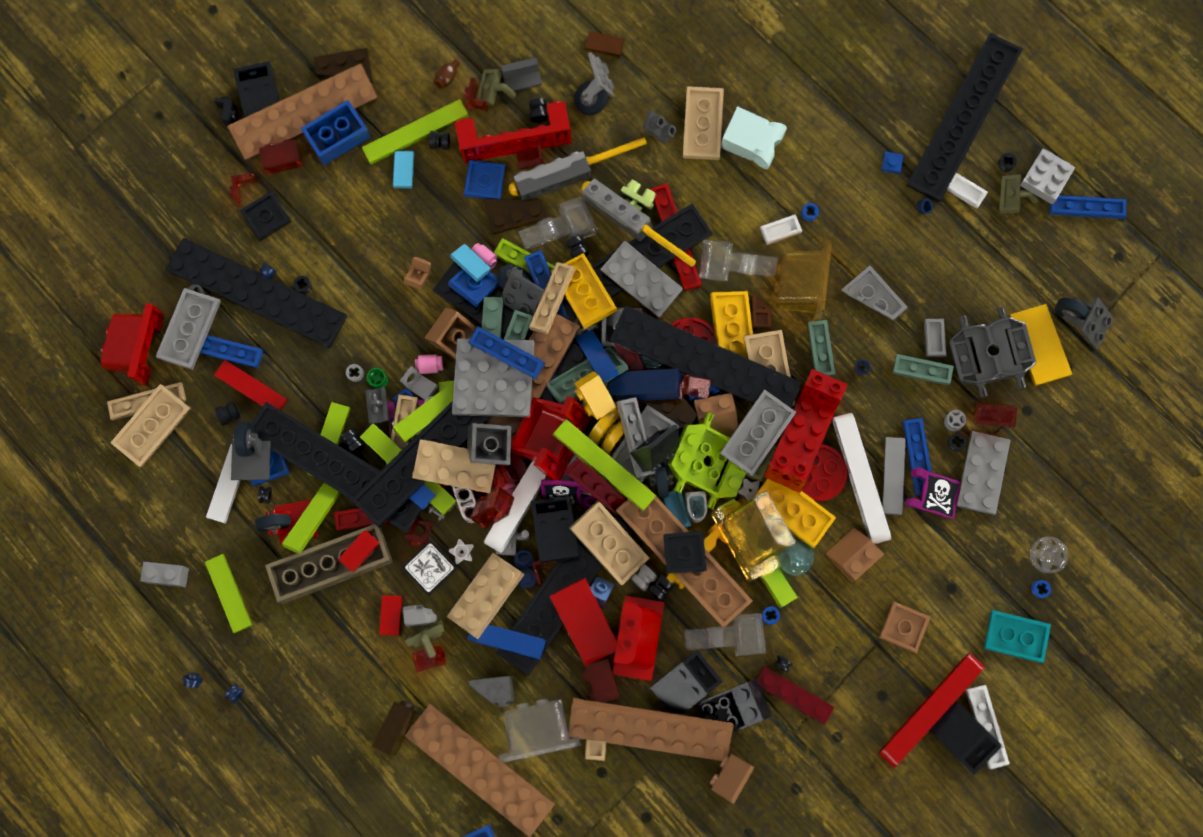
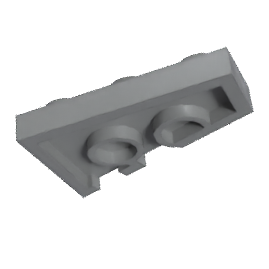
[841,266,908,321]

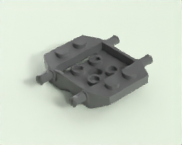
[949,307,1036,398]

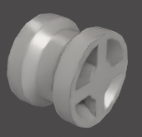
[944,410,966,432]

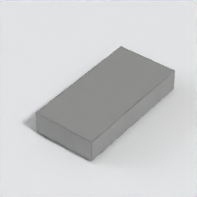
[924,319,946,357]

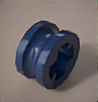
[225,684,245,704]

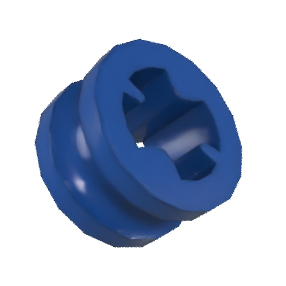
[801,203,819,221]
[1031,580,1051,598]
[762,606,780,625]

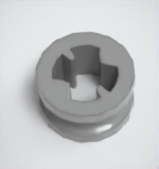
[346,364,364,382]

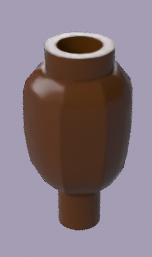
[433,59,460,89]

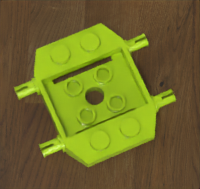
[668,412,746,510]

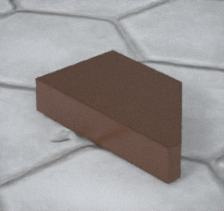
[752,294,771,329]

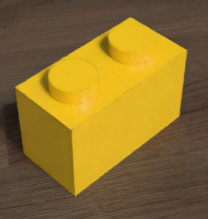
[573,371,617,420]

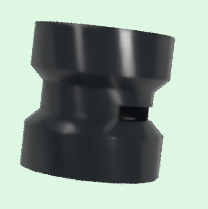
[529,98,548,123]
[429,131,450,150]
[565,235,589,259]
[215,401,241,426]
[339,429,366,455]
[647,574,675,602]

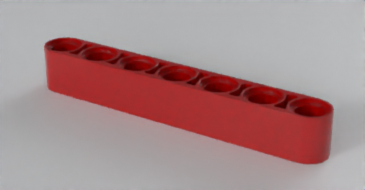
[878,652,985,768]

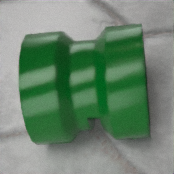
[367,368,389,389]

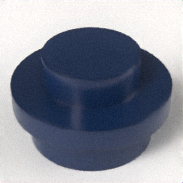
[514,550,534,569]
[518,568,536,588]
[182,672,203,688]

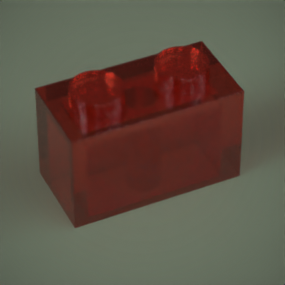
[259,139,303,175]
[973,402,1017,427]
[470,487,515,529]
[583,659,620,703]

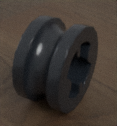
[998,153,1017,172]
[293,276,312,294]
[947,433,967,452]
[258,486,272,504]
[773,655,793,673]

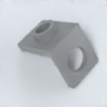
[400,366,438,400]

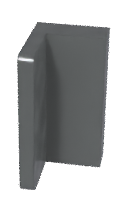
[501,58,542,92]

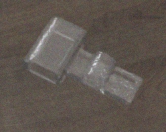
[518,197,598,250]
[699,239,778,281]
[684,613,766,656]

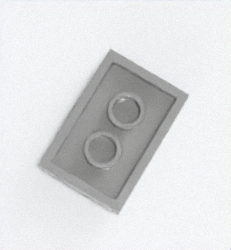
[1020,149,1075,205]

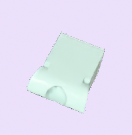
[720,106,787,169]

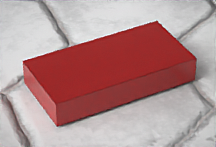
[338,530,380,573]
[379,595,403,636]

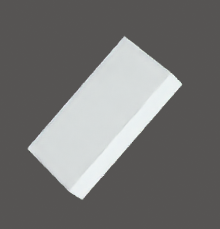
[946,173,988,209]
[760,215,802,245]

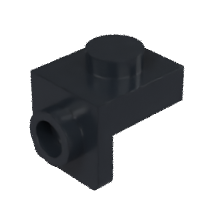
[214,97,238,127]

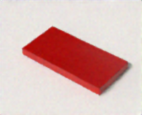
[549,578,617,666]

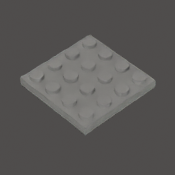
[452,339,535,417]

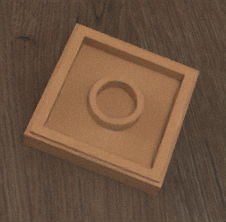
[879,601,931,654]

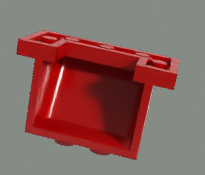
[101,303,165,386]
[511,396,591,481]
[613,596,664,681]

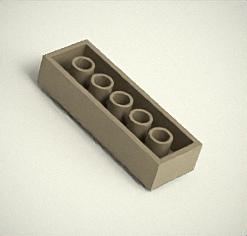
[265,524,393,604]

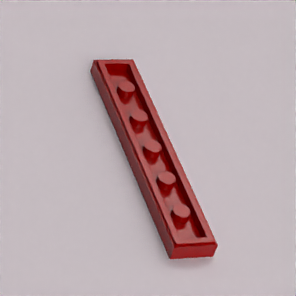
[650,183,702,292]

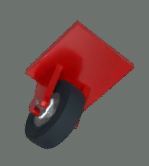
[255,499,319,545]

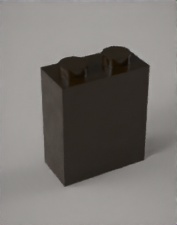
[372,700,418,756]

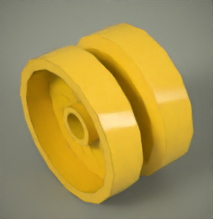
[588,408,625,456]

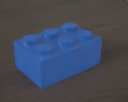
[301,100,371,165]

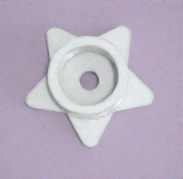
[449,539,474,564]

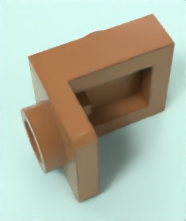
[404,257,431,290]

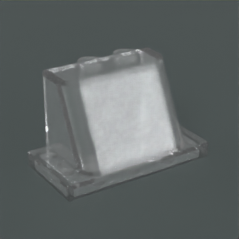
[499,699,582,763]

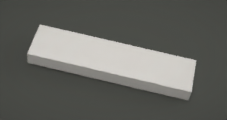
[206,444,241,523]
[965,685,1010,769]

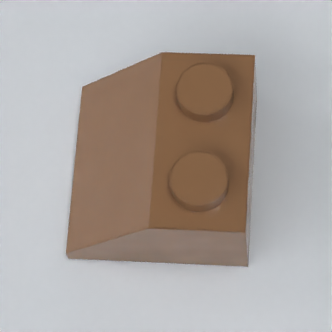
[425,307,476,360]
[693,393,738,437]
[825,528,884,583]
[709,754,754,804]

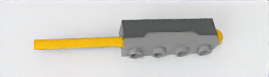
[508,137,647,200]
[581,178,696,267]

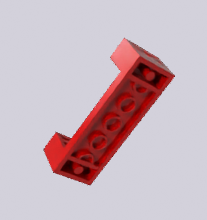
[455,101,572,163]
[764,369,848,493]

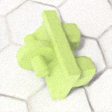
[621,179,656,211]

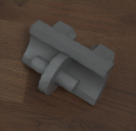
[642,110,676,144]
[365,387,389,424]

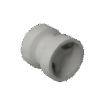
[631,564,658,592]

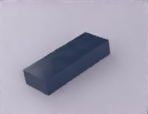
[608,369,681,402]

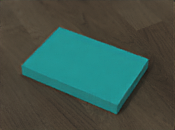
[983,610,1051,663]

